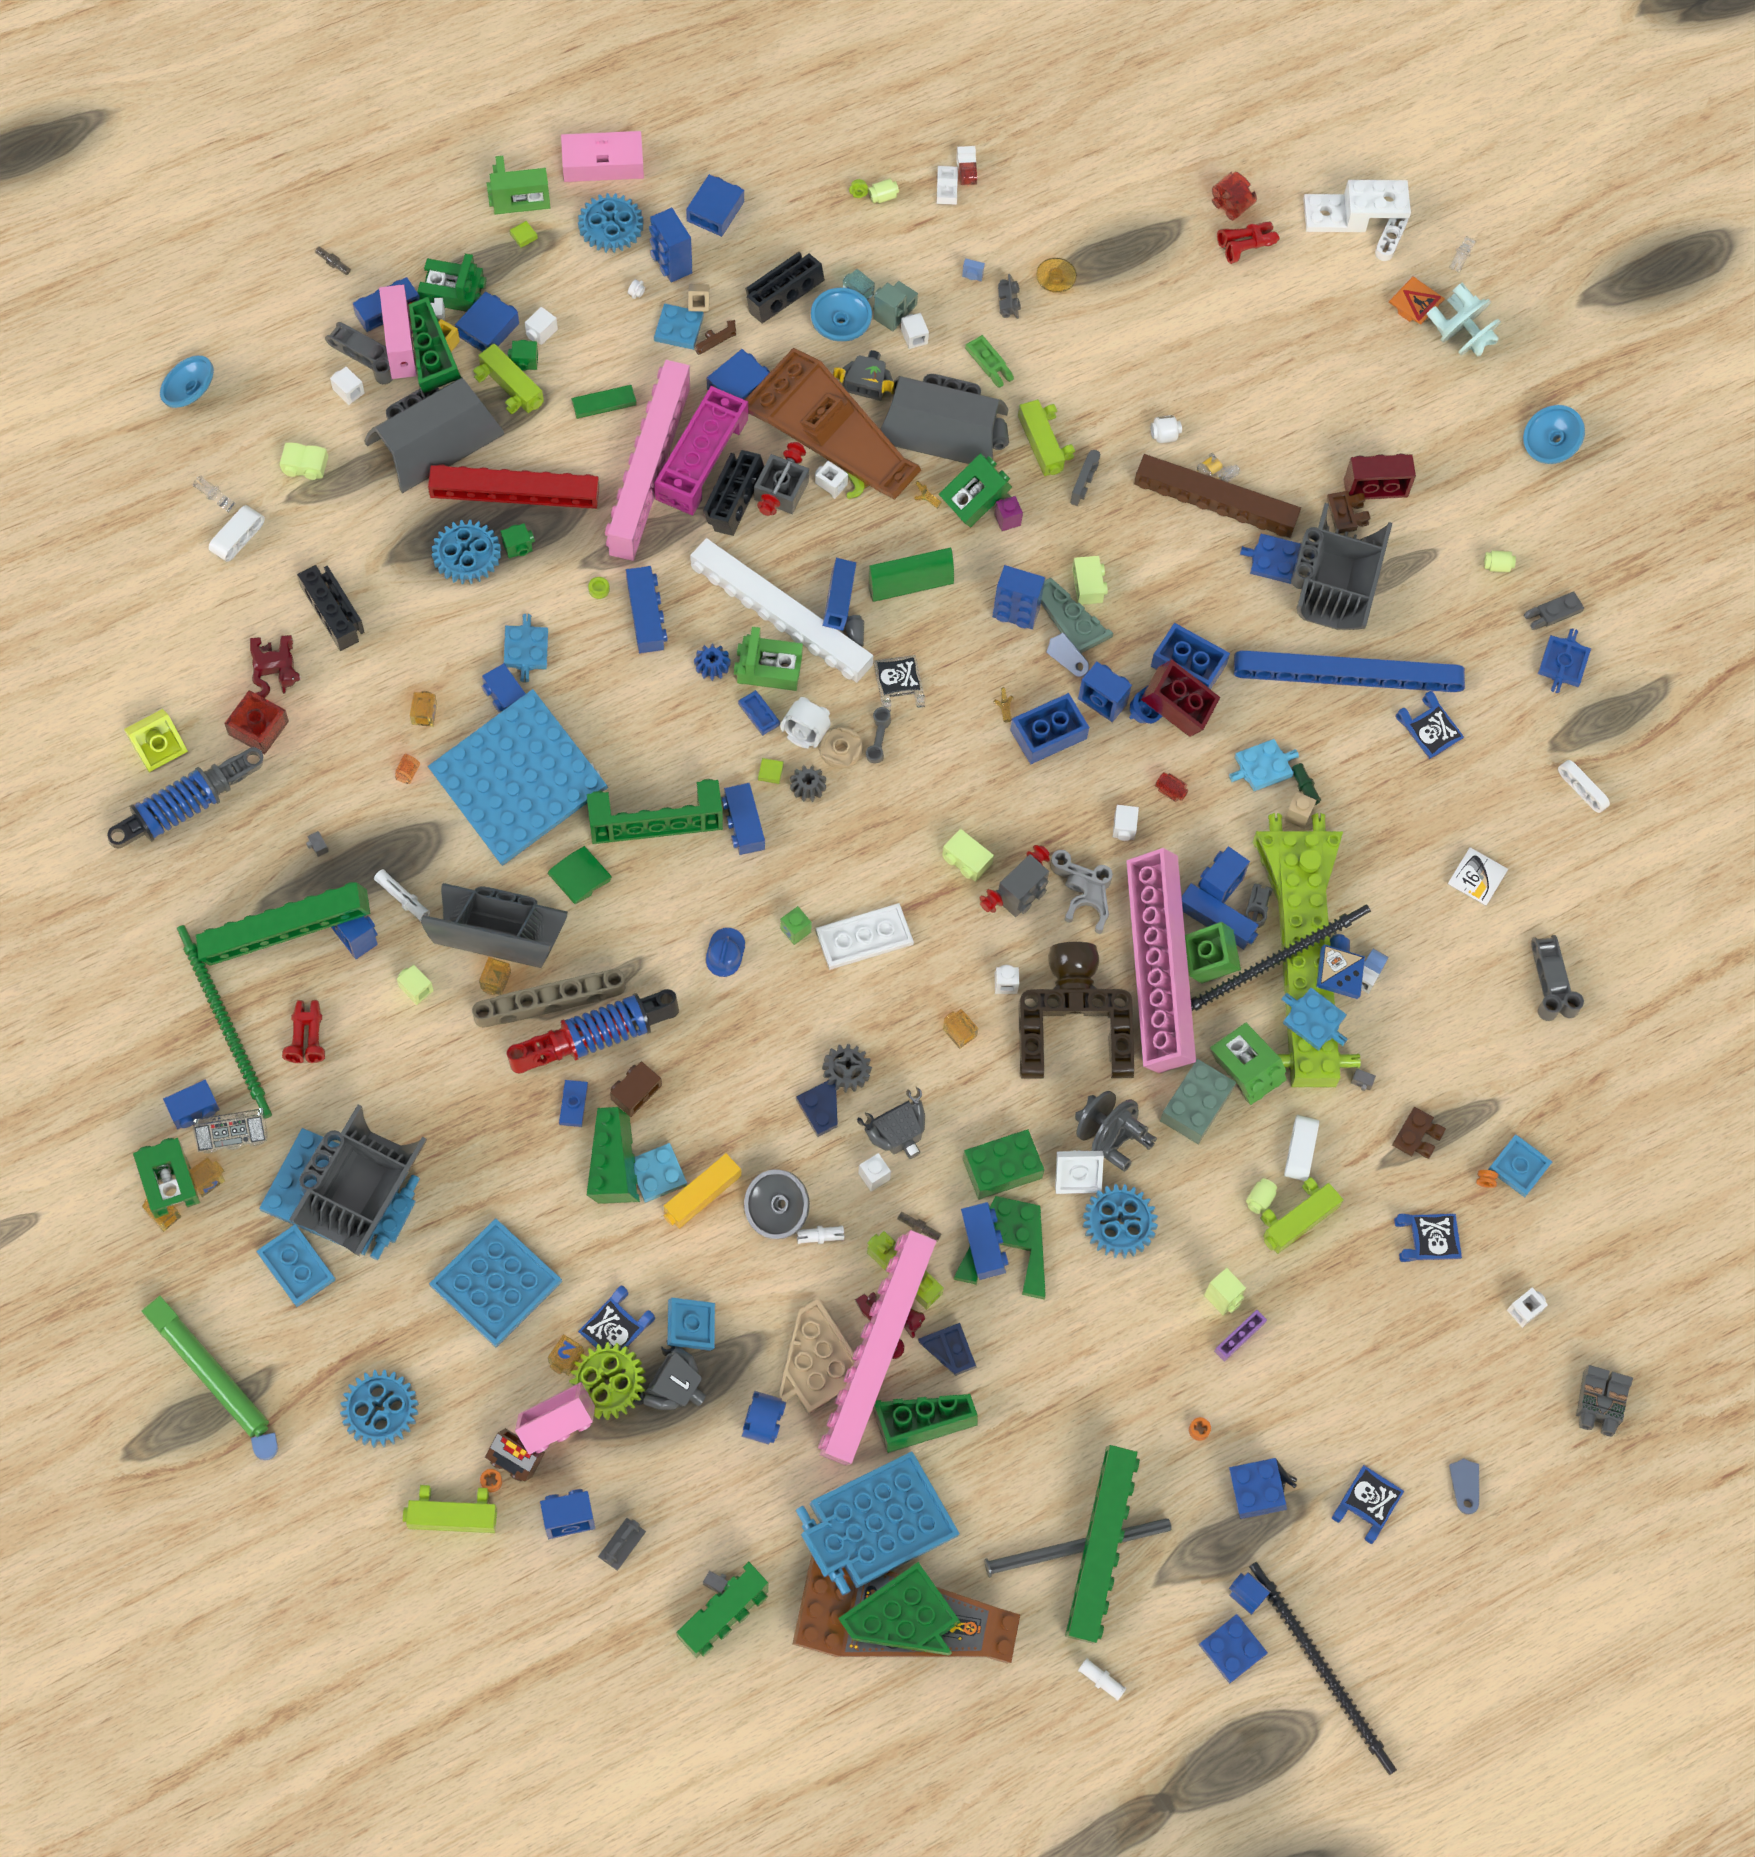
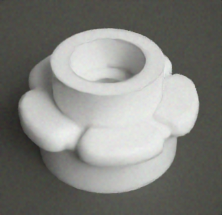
[628,279,645,299]

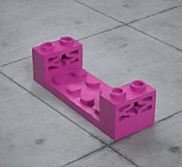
[654,386,748,516]

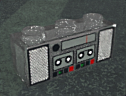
[193,1108,268,1154]

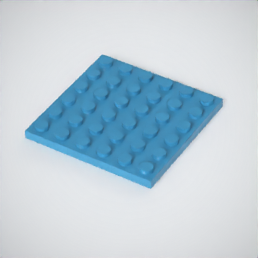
[428,689,608,866]

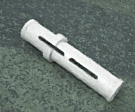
[374,869,430,922]

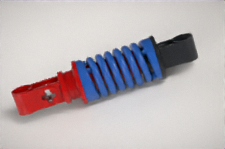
[507,989,679,1074]

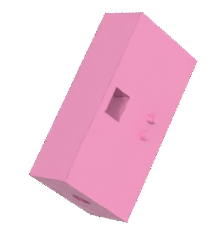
[561,131,644,182]
[379,285,417,379]

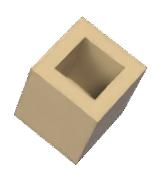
[688,284,709,312]
[1284,792,1317,829]

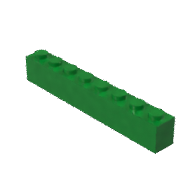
[196,882,371,966]
[1065,1445,1140,1644]

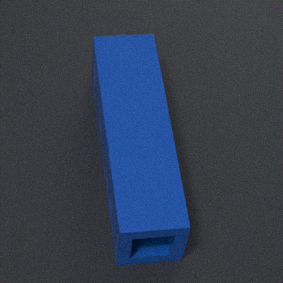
[822,558,857,631]
[1182,883,1259,950]

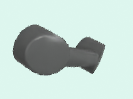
[866,707,891,763]

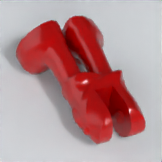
[1217,221,1280,264]

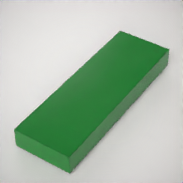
[571,385,637,419]

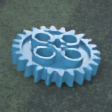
[578,193,644,253]
[432,520,501,584]
[1083,1184,1158,1259]
[340,1370,419,1448]

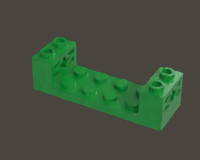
[587,779,723,844]

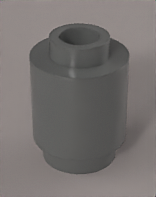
[993,418,1009,450]

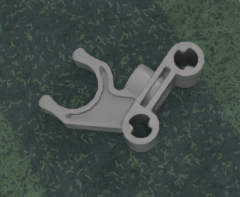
[1050,850,1113,934]

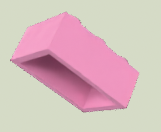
[515,1382,595,1454]

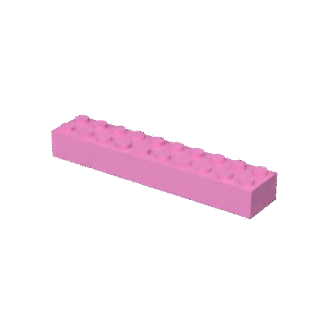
[605,360,690,561]
[1126,848,1196,1073]
[818,1230,936,1466]

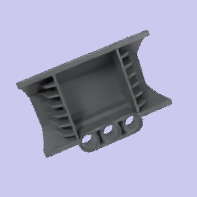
[880,374,1009,464]
[364,377,504,493]
[1291,503,1393,630]
[421,883,568,968]
[289,1104,427,1256]

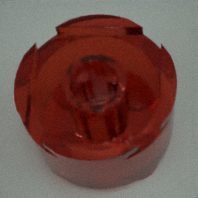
[1212,171,1257,221]

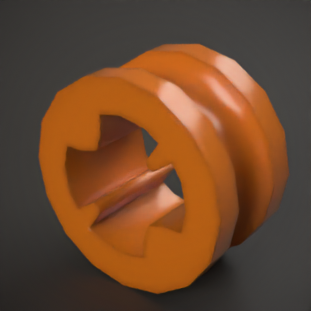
[1476,1170,1498,1188]
[1189,1417,1211,1441]
[480,1469,502,1493]

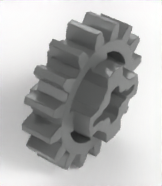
[822,1044,872,1093]

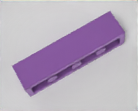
[1214,1310,1267,1362]

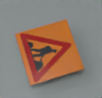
[1389,276,1445,325]

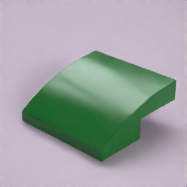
[547,846,612,904]

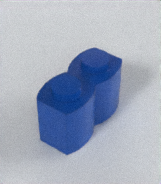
[1229,1572,1271,1615]

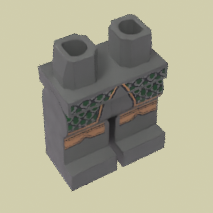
[1576,1365,1633,1437]

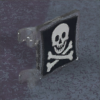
[873,655,925,712]

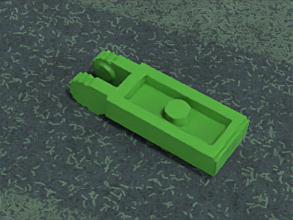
[965,335,1014,388]

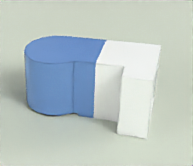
[1361,948,1389,994]

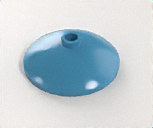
[811,288,872,342]
[160,355,214,408]
[1523,405,1585,464]

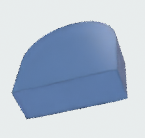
[251,1433,278,1460]

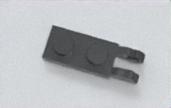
[1070,449,1101,506]
[1524,591,1584,630]

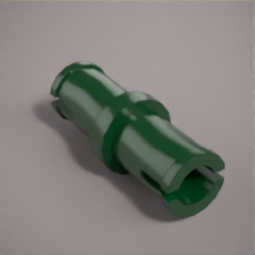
[1292,763,1321,805]

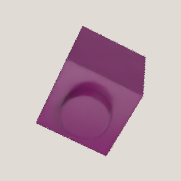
[994,496,1023,531]

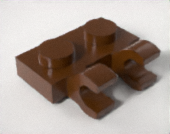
[1327,491,1371,534]
[1392,1107,1446,1159]

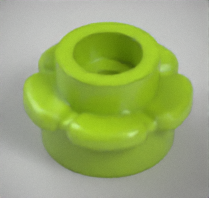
[849,179,868,198]

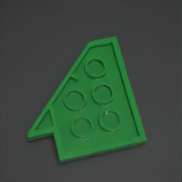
[838,1562,960,1655]

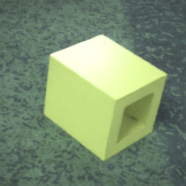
[397,965,434,1005]

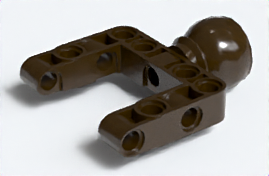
[1018,942,1134,1079]

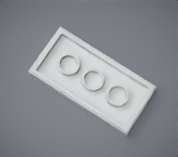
[815,903,914,970]

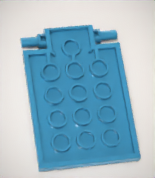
[259,1128,420,1260]
[795,1451,960,1595]

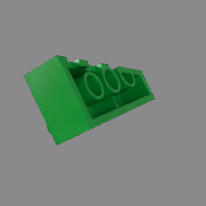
[409,297,461,393]
[586,1107,640,1204]
[873,1394,978,1453]
[676,1561,769,1658]

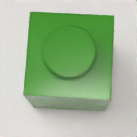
[780,906,812,945]

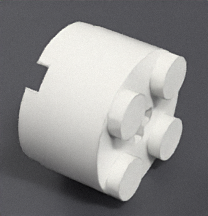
[780,697,831,749]

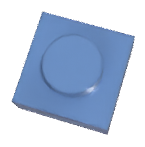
[962,258,985,281]

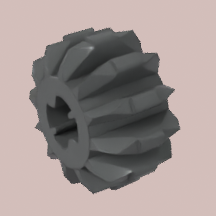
[790,765,826,802]

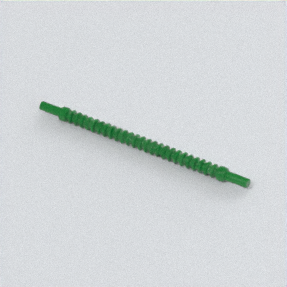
[177,925,272,1119]

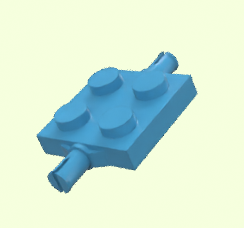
[504,614,548,682]
[1281,988,1348,1051]

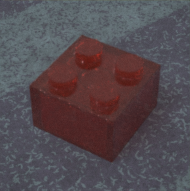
[224,690,289,755]

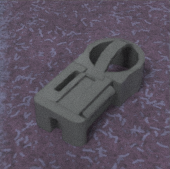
[1244,884,1273,928]

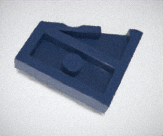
[796,1080,838,1137]
[918,1323,977,1376]

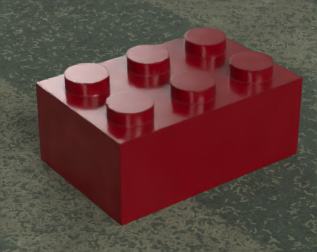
[1344,453,1416,500]
[1141,659,1221,737]

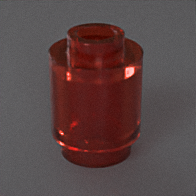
[1155,772,1189,802]

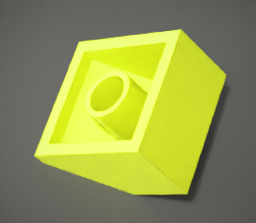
[124,709,188,772]

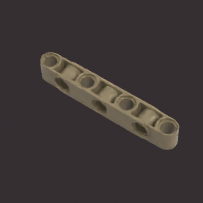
[472,969,626,1028]

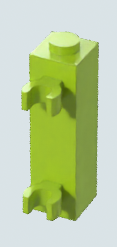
[473,344,544,414]
[1018,399,1075,476]
[1260,1177,1344,1254]
[867,1231,944,1310]
[403,1485,497,1533]

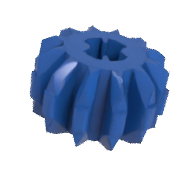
[694,643,731,681]

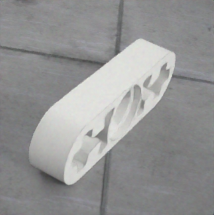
[1375,218,1408,261]
[1558,760,1610,813]

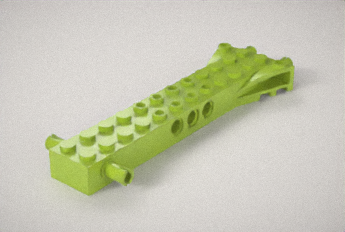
[1253,813,1361,1087]

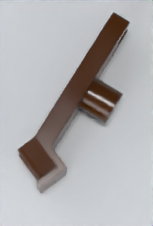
[695,320,736,355]

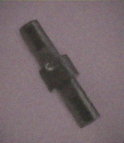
[315,246,351,275]
[897,1211,942,1242]

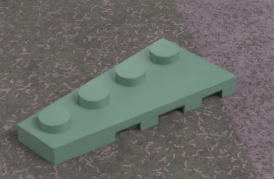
[1041,578,1113,653]

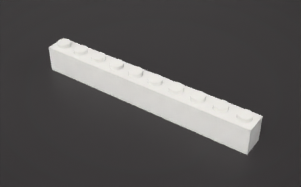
[690,538,873,683]

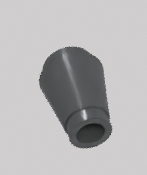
[844,615,864,647]

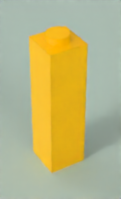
[663,1153,741,1229]

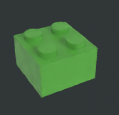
[1185,922,1241,984]

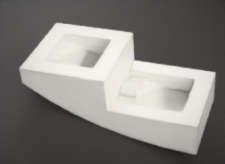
[937,166,958,205]

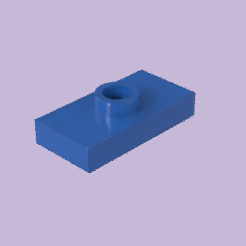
[738,690,780,736]
[559,1080,588,1127]

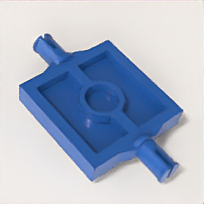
[1240,534,1300,584]
[1538,628,1591,693]

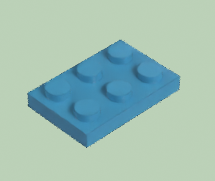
[256,1224,335,1307]

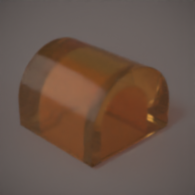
[395,753,420,784]

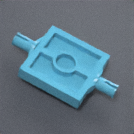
[1229,739,1299,791]

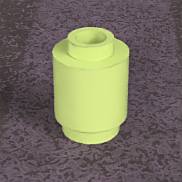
[868,178,899,204]
[1484,550,1516,572]
[1246,1178,1277,1214]

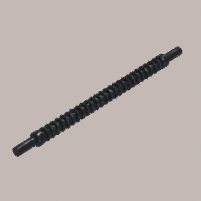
[1191,904,1371,1011]
[1249,1562,1397,1775]

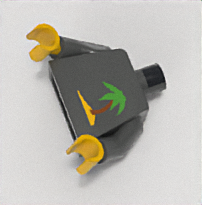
[833,350,894,401]

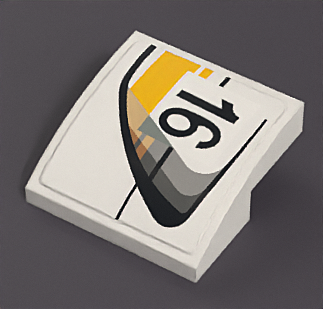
[1448,848,1508,906]

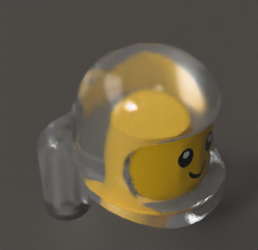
[1197,452,1240,482]

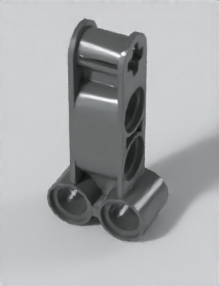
[325,322,393,385]
[1531,935,1584,1021]

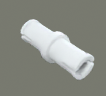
[796,1226,844,1244]
[1078,1658,1126,1701]

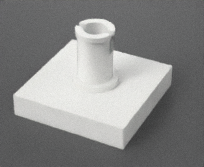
[1055,1150,1104,1194]

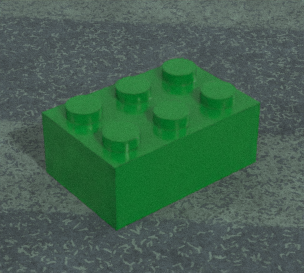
[963,1129,1045,1200]

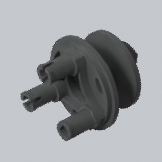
[1075,1091,1157,1172]

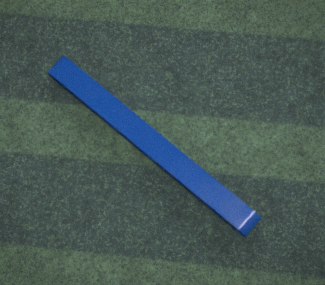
[1234,651,1465,692]

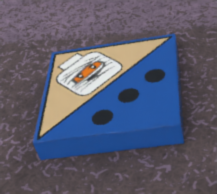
[1316,944,1365,999]

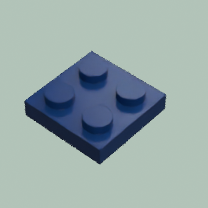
[1199,1614,1268,1684]

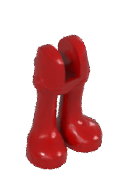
[282,1000,325,1063]

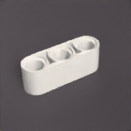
[209,505,265,562]
[1284,1115,1319,1181]

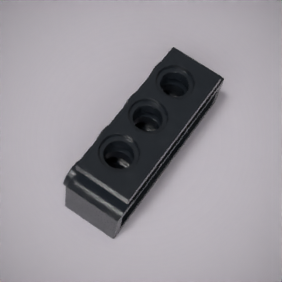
[745,252,825,324]
[703,450,764,536]
[297,565,365,651]

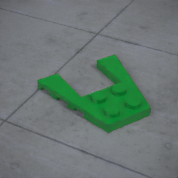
[954,1196,1046,1300]

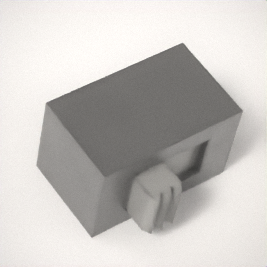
[306,831,329,857]
[1351,1069,1376,1091]
[703,1570,728,1594]

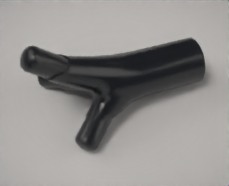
[1276,1459,1297,1492]

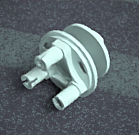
[1426,282,1501,356]

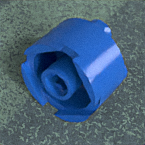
[741,1391,786,1445]

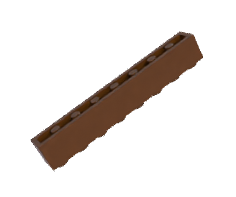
[1134,454,1301,538]

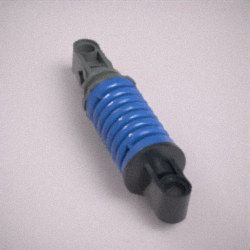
[107,747,263,849]

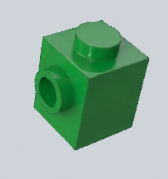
[508,340,538,371]
[501,523,535,558]

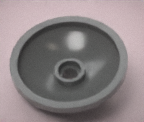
[744,1169,810,1239]

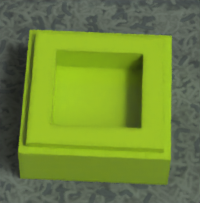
[509,221,538,248]
[758,758,784,784]

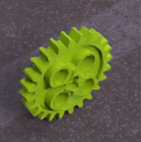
[569,1342,646,1420]

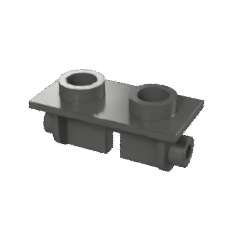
[998,274,1021,319]
[598,1518,646,1571]

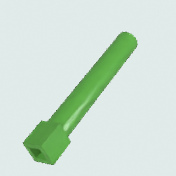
[142,1296,269,1438]

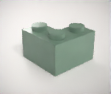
[873,281,918,331]

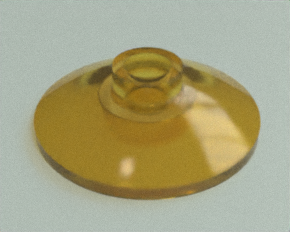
[1036,258,1077,293]

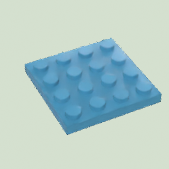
[429,1218,562,1348]

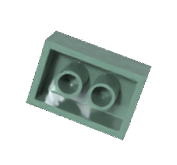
[1160,1059,1236,1145]

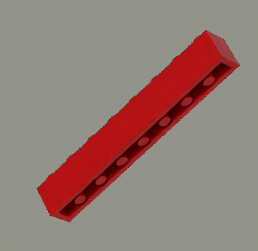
[428,465,599,509]

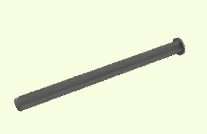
[984,1518,1172,1578]

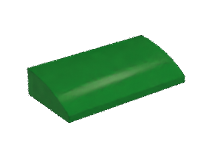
[868,547,954,602]

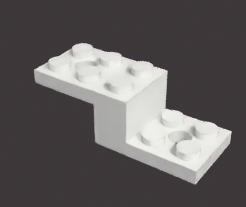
[1303,180,1411,232]

